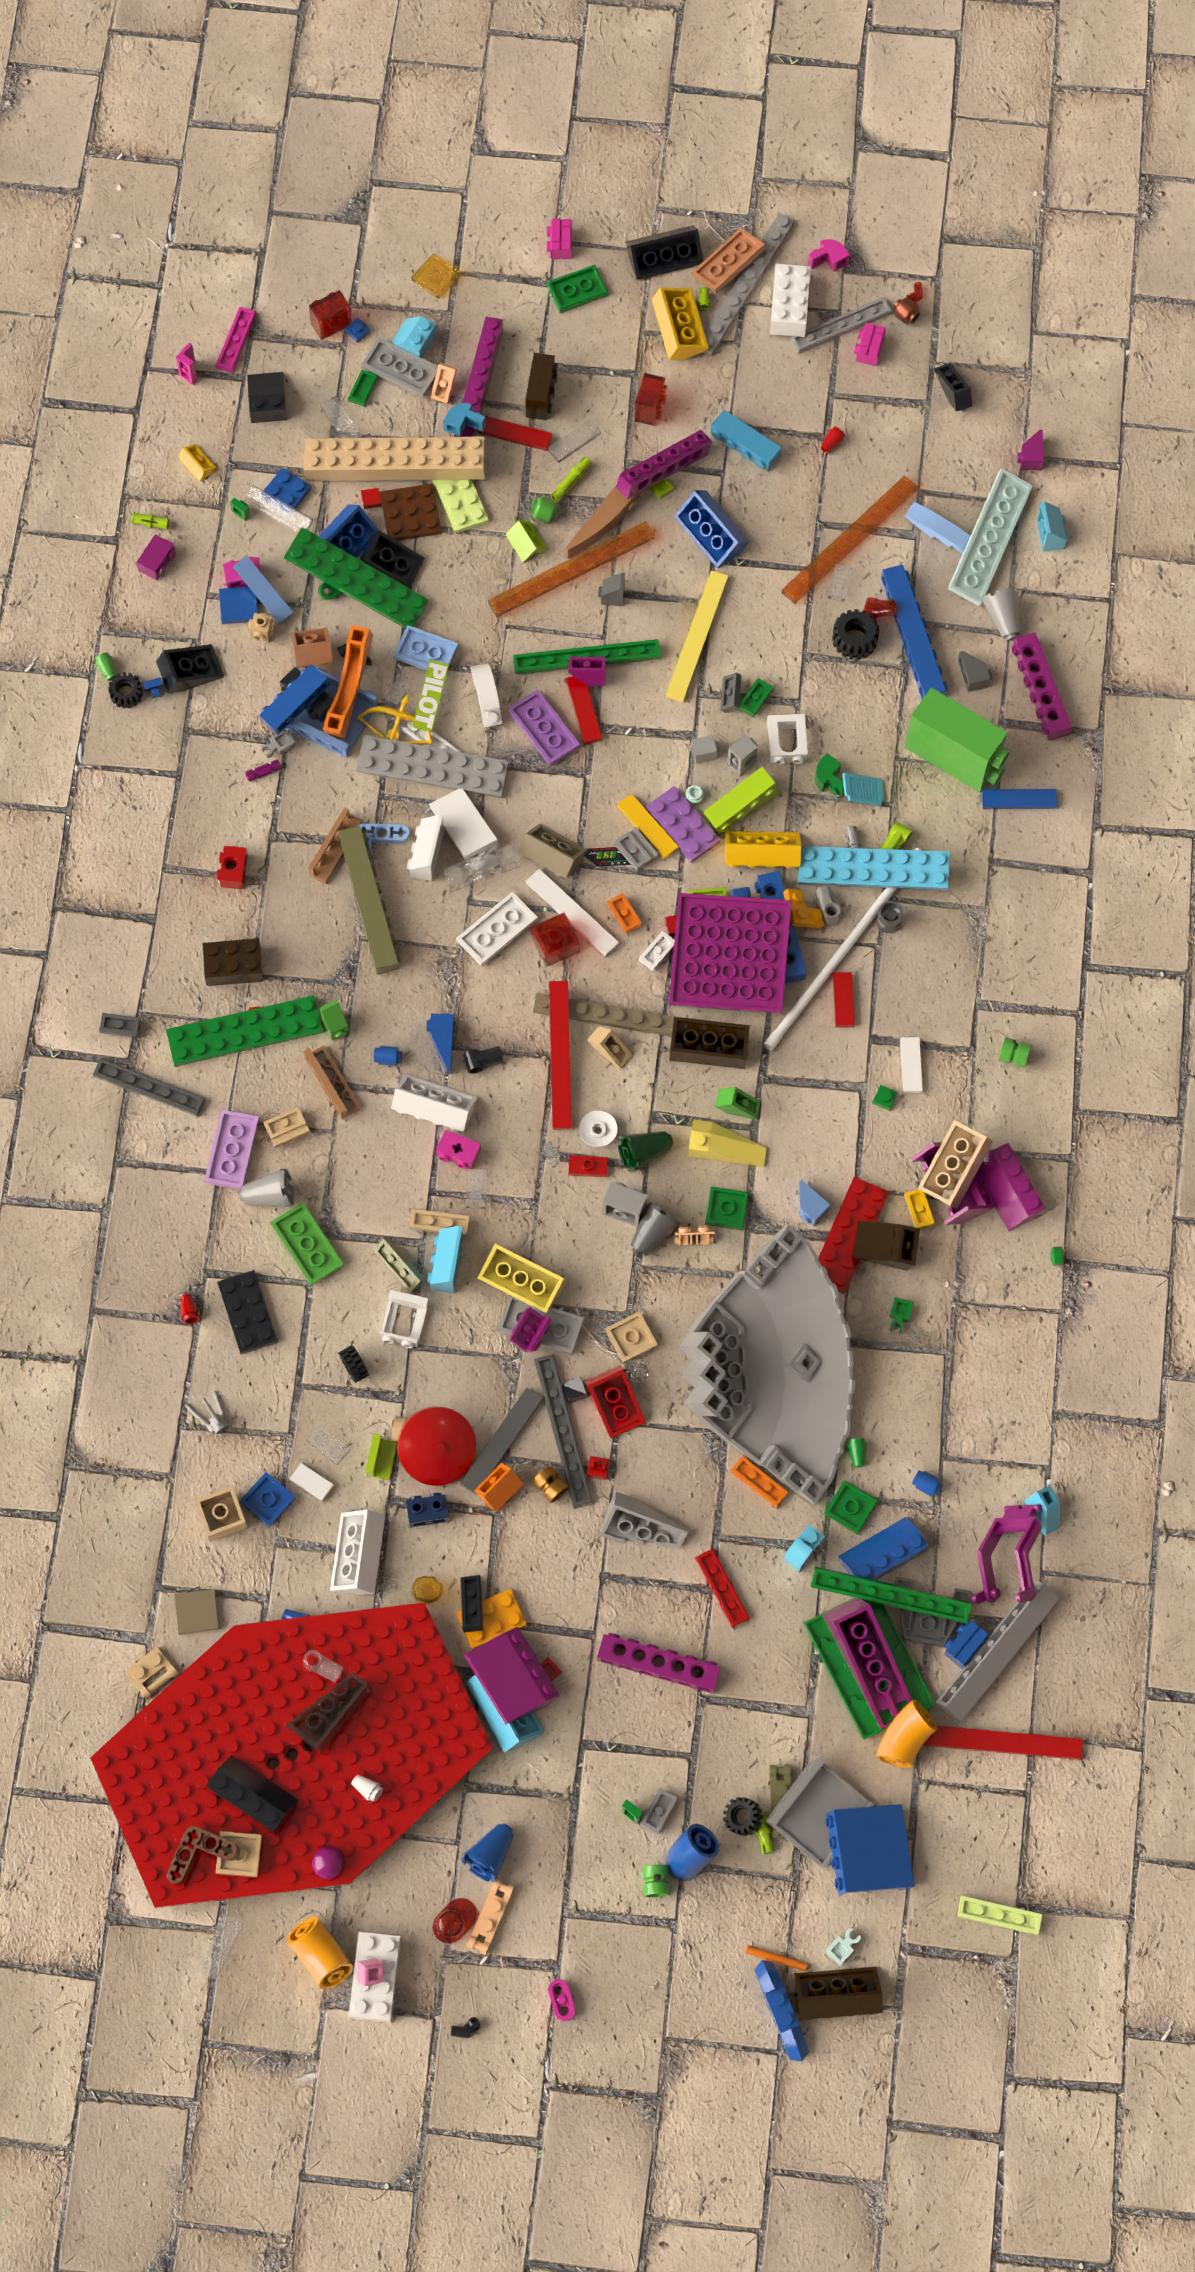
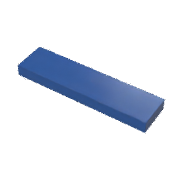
[982,789,1057,809]

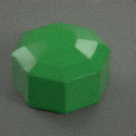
[1050,1246,1063,1266]

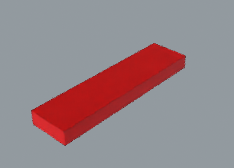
[479,416,552,451]
[566,676,602,745]
[695,1548,750,1629]

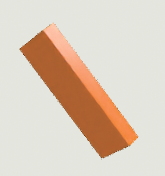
[730,1456,789,1509]

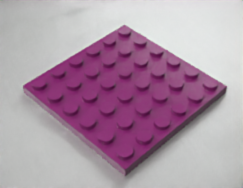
[669,893,792,1014]

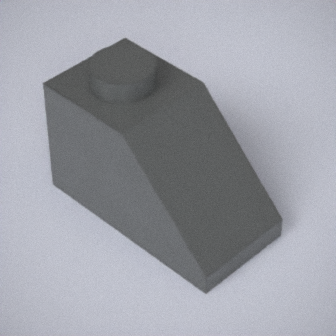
[598,573,625,606]
[958,651,992,692]

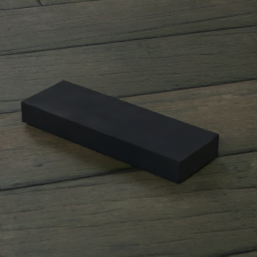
[460,1575,484,1633]

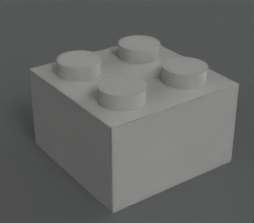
[602,1182,647,1227]

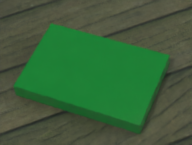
[546,264,608,313]

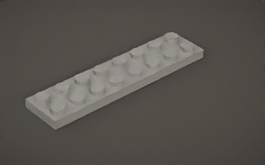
[356,735,509,798]

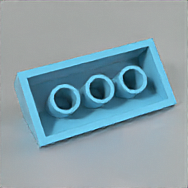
[466,1675,545,1753]

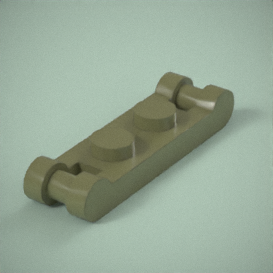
[769,1764,791,1839]

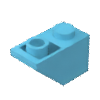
[1024,1486,1060,1535]

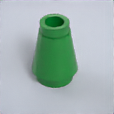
[848,1438,867,1467]

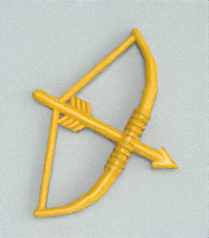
[356,694,433,745]

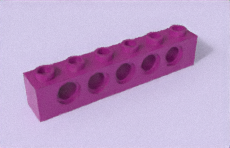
[616,429,712,499]
[1011,632,1072,741]
[597,1633,720,1694]

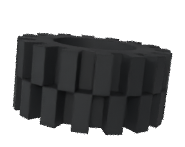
[108,672,143,709]
[338,1345,369,1383]
[723,1797,763,1836]

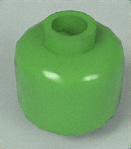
[530,497,558,523]

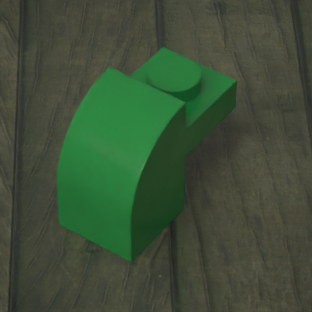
[815,753,844,797]

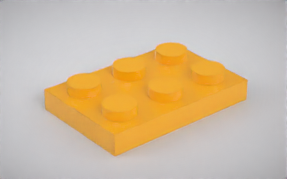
[456,1589,527,1650]

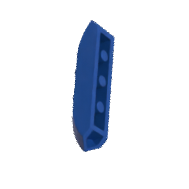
[754,1960,809,2061]

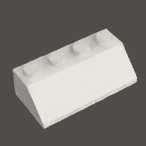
[391,1074,478,1132]
[330,1510,385,1595]

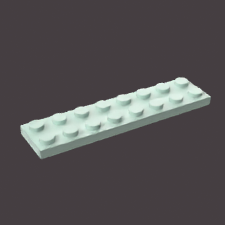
[948,469,1033,606]

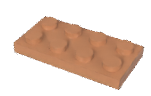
[691,228,766,294]

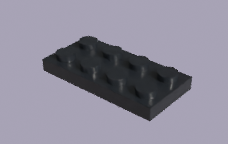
[217,1270,278,1355]

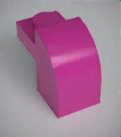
[808,239,850,272]

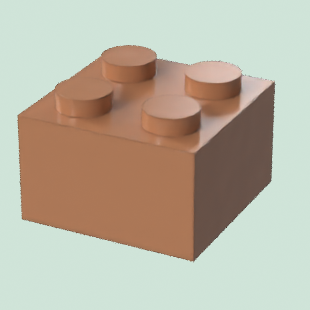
[291,627,333,668]

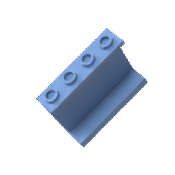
[285,668,378,758]

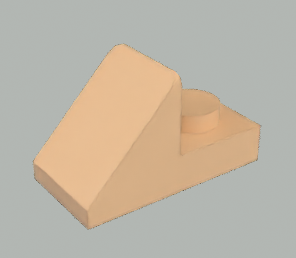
[430,363,457,403]

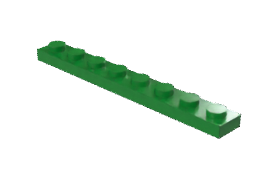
[513,639,661,674]
[810,1566,972,1623]

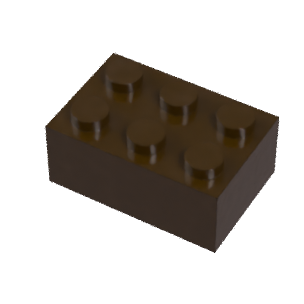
[525,353,558,420]
[203,938,263,986]

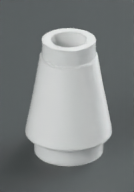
[352,1774,383,1802]

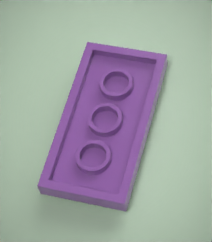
[508,690,580,766]
[645,786,721,863]

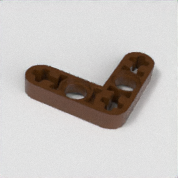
[167,1826,240,1885]

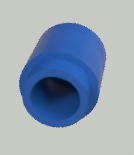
[374,1046,402,1066]
[912,1470,943,1497]

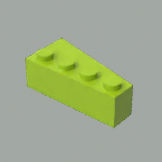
[703,767,780,833]

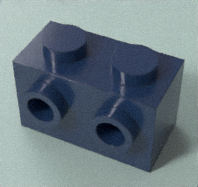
[406,1493,449,1528]

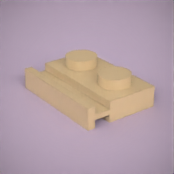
[263,1107,310,1148]

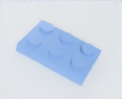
[393,625,458,671]

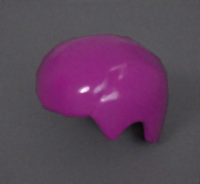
[312,1846,344,1880]

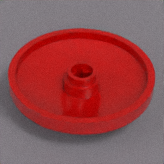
[397,1406,476,1486]

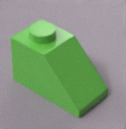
[320,1000,349,1040]
[715,1087,761,1119]

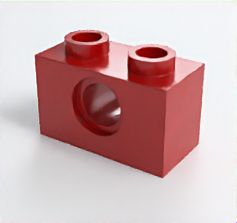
[217,846,248,889]

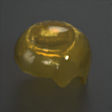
[411,1576,443,1606]

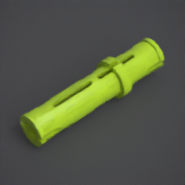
[550,456,592,503]

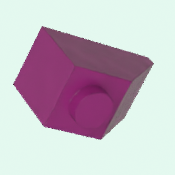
[1017,430,1044,471]
[568,657,606,686]

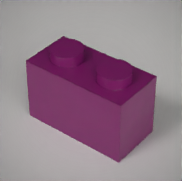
[136,534,176,580]

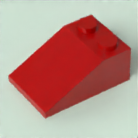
[584,1365,646,1439]

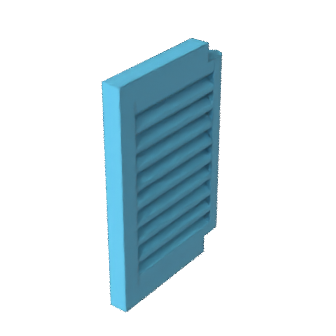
[842,773,884,806]

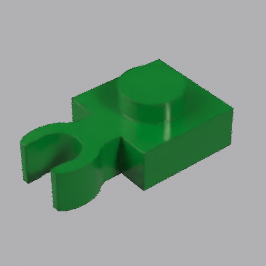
[889,1297,914,1334]

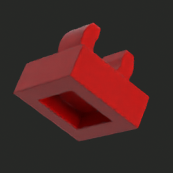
[587,1456,610,1480]

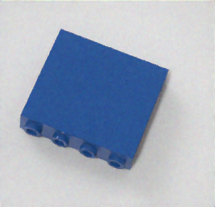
[825,1804,914,1896]

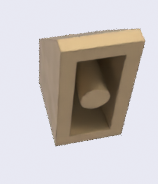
[587,1026,632,1069]

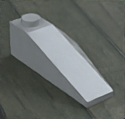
[599,1492,688,1547]

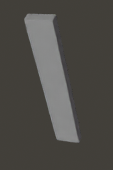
[790,297,892,354]

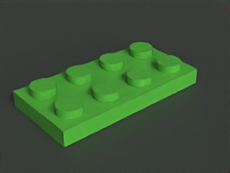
[270,1203,344,1286]

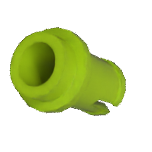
[697,287,711,311]

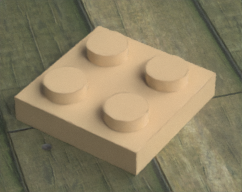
[605,1311,658,1364]
[216,1831,262,1878]

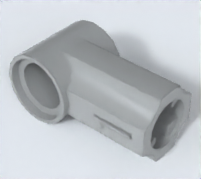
[815,886,841,926]

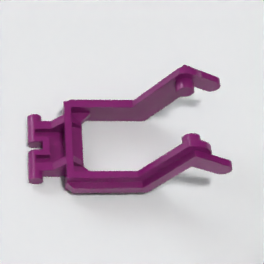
[972,1504,1042,1604]

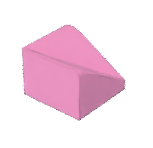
[357,1958,383,1986]

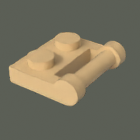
[125,1647,179,1700]

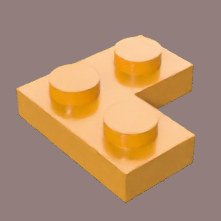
[783,889,824,929]

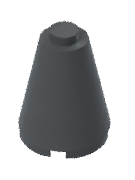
[630,1202,681,1257]

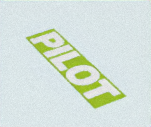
[412,659,449,732]

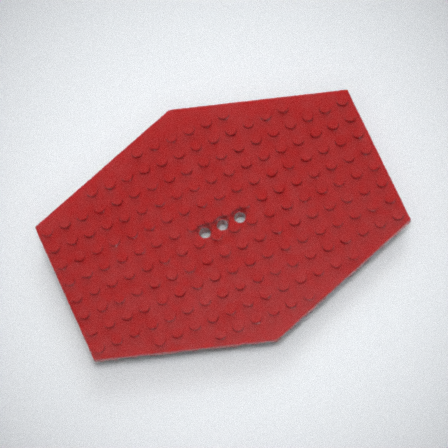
[90,1602,493,1909]

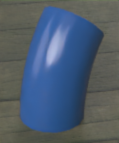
[665,1824,719,1881]

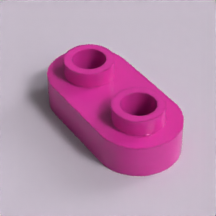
[548,1979,575,2021]

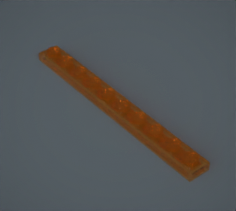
[781,475,918,604]
[488,521,655,617]

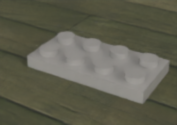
[361,338,438,398]
[497,1295,584,1355]

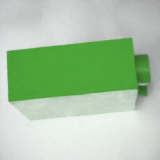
[905,688,1010,792]

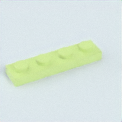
[957,1896,1042,1936]

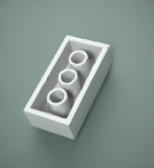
[770,264,811,337]
[349,1932,401,2023]

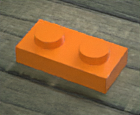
[607,893,642,934]

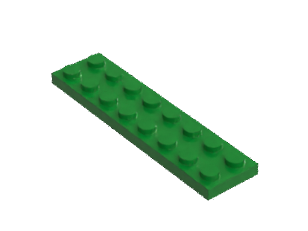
[284,527,429,629]
[166,995,323,1067]

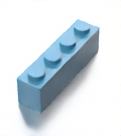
[710,410,782,471]

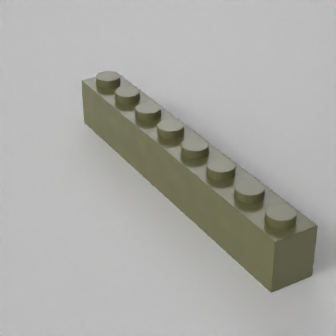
[338,826,401,975]

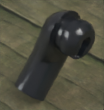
[451,2017,480,2038]

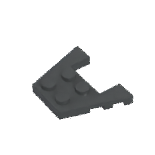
[895,1577,972,1648]

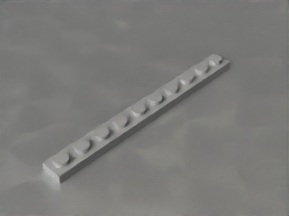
[702,213,794,357]

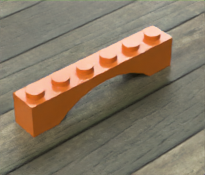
[323,625,373,740]

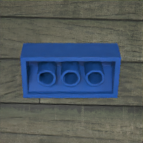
[674,490,750,568]
[319,504,378,557]
[838,1517,929,1580]

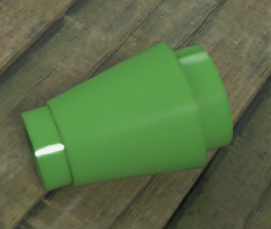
[95,652,117,681]

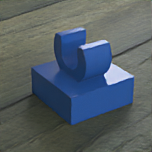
[143,677,163,698]

